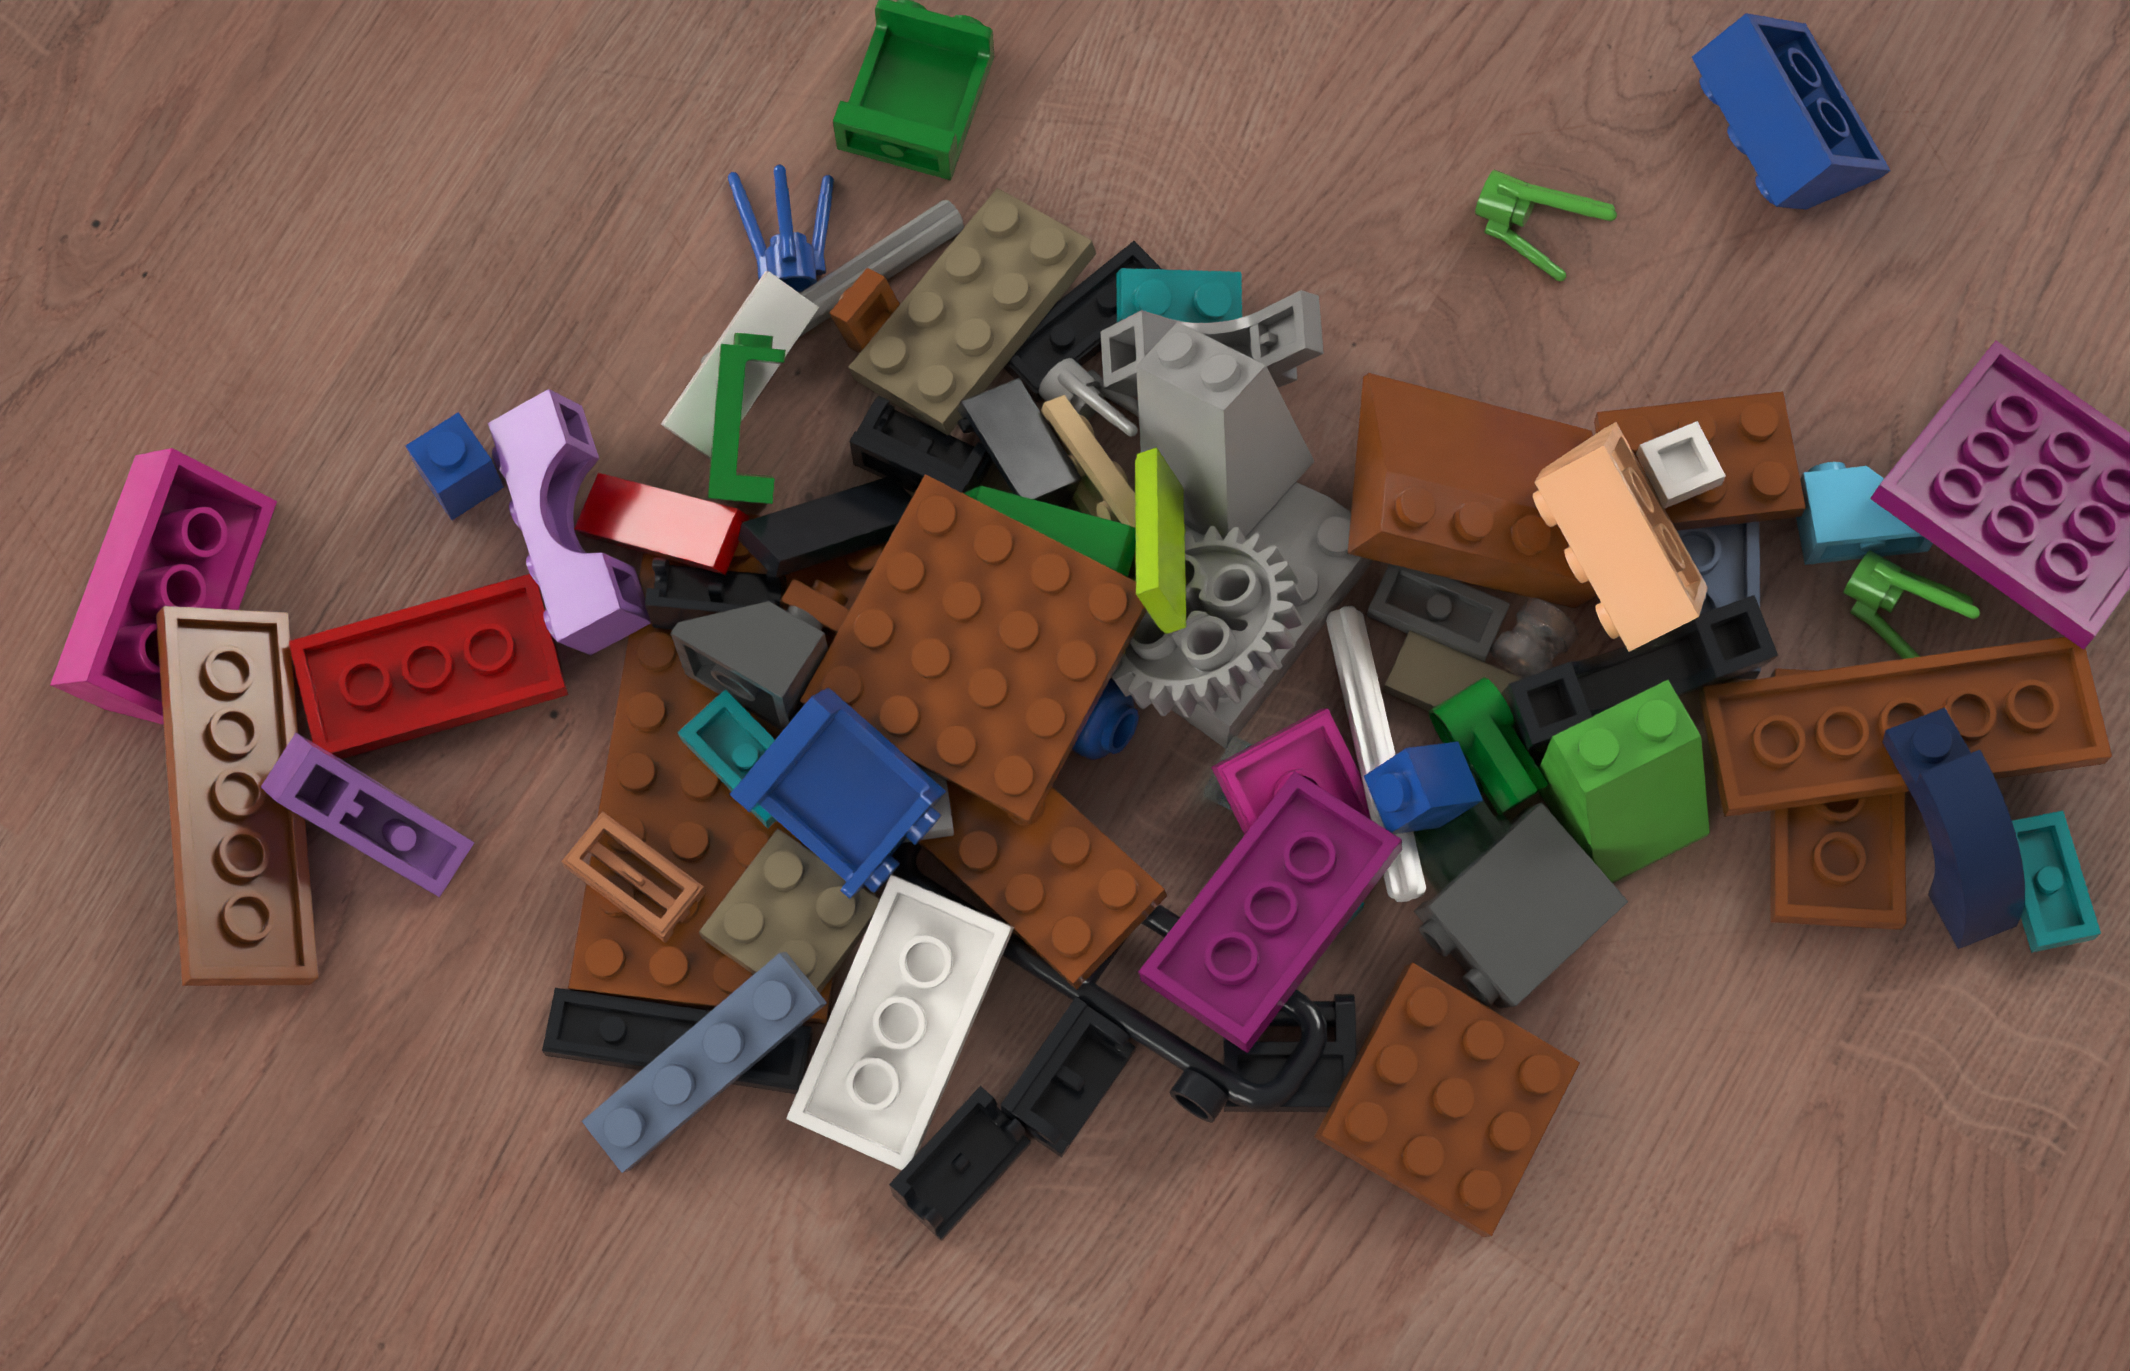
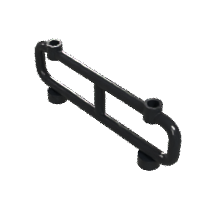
[892,842,1327,1123]

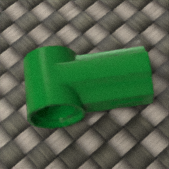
[1429,677,1548,816]

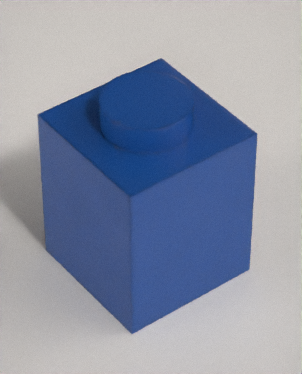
[405,412,504,520]
[1364,742,1483,834]

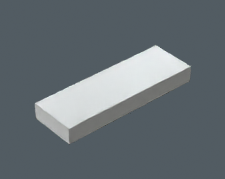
[661,271,819,459]

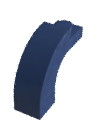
[1882,708,2025,949]

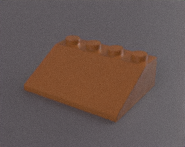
[1347,373,1597,608]

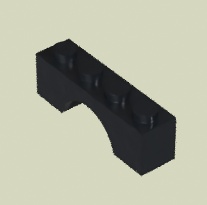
[1501,595,1778,752]

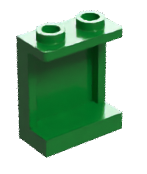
[833,0,994,181]
[708,333,786,504]

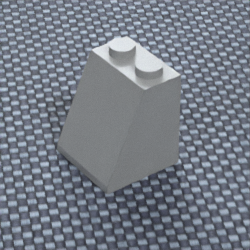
[1136,322,1315,540]

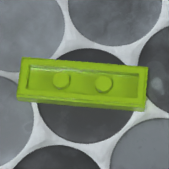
[1135,447,1187,634]

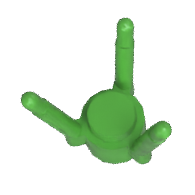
[1475,169,1617,282]
[1843,550,1980,659]

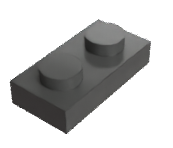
[1367,564,1510,662]

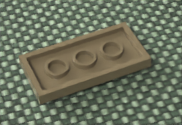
[848,188,1096,436]

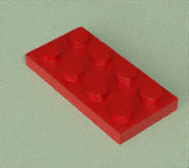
[288,574,569,759]

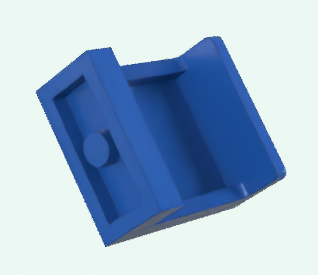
[729,687,947,899]

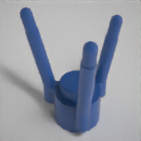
[728,164,834,292]

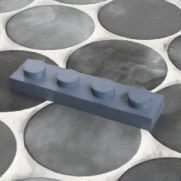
[582,952,827,1173]

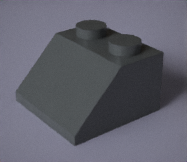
[671,601,828,731]

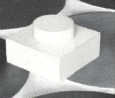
[1636,421,1726,509]

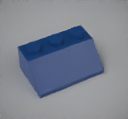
[1692,13,1891,210]

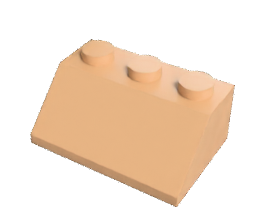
[1533,422,1708,652]

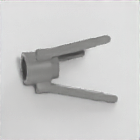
[1039,358,1139,437]

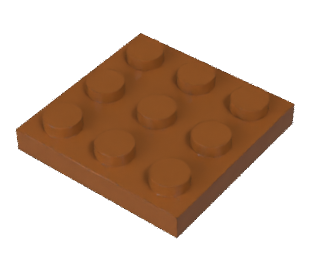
[1314,962,1580,1237]

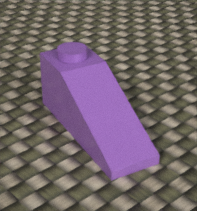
[261,733,474,897]

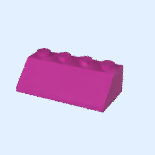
[50,448,277,725]

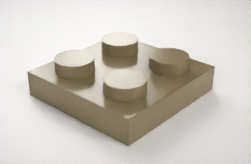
[699,828,880,993]

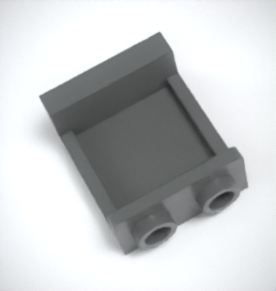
[1414,803,1628,1009]

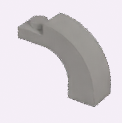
[1100,290,1324,397]

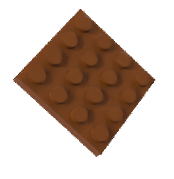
[800,474,1147,824]

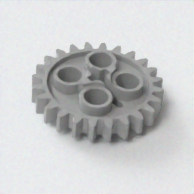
[1112,526,1304,718]

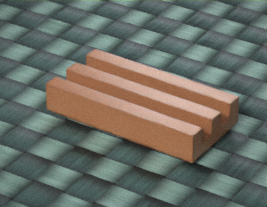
[561,811,706,943]

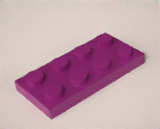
[1138,771,1402,1053]

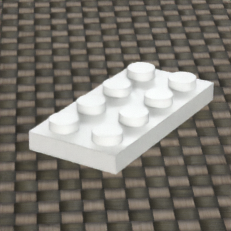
[786,875,1014,1170]

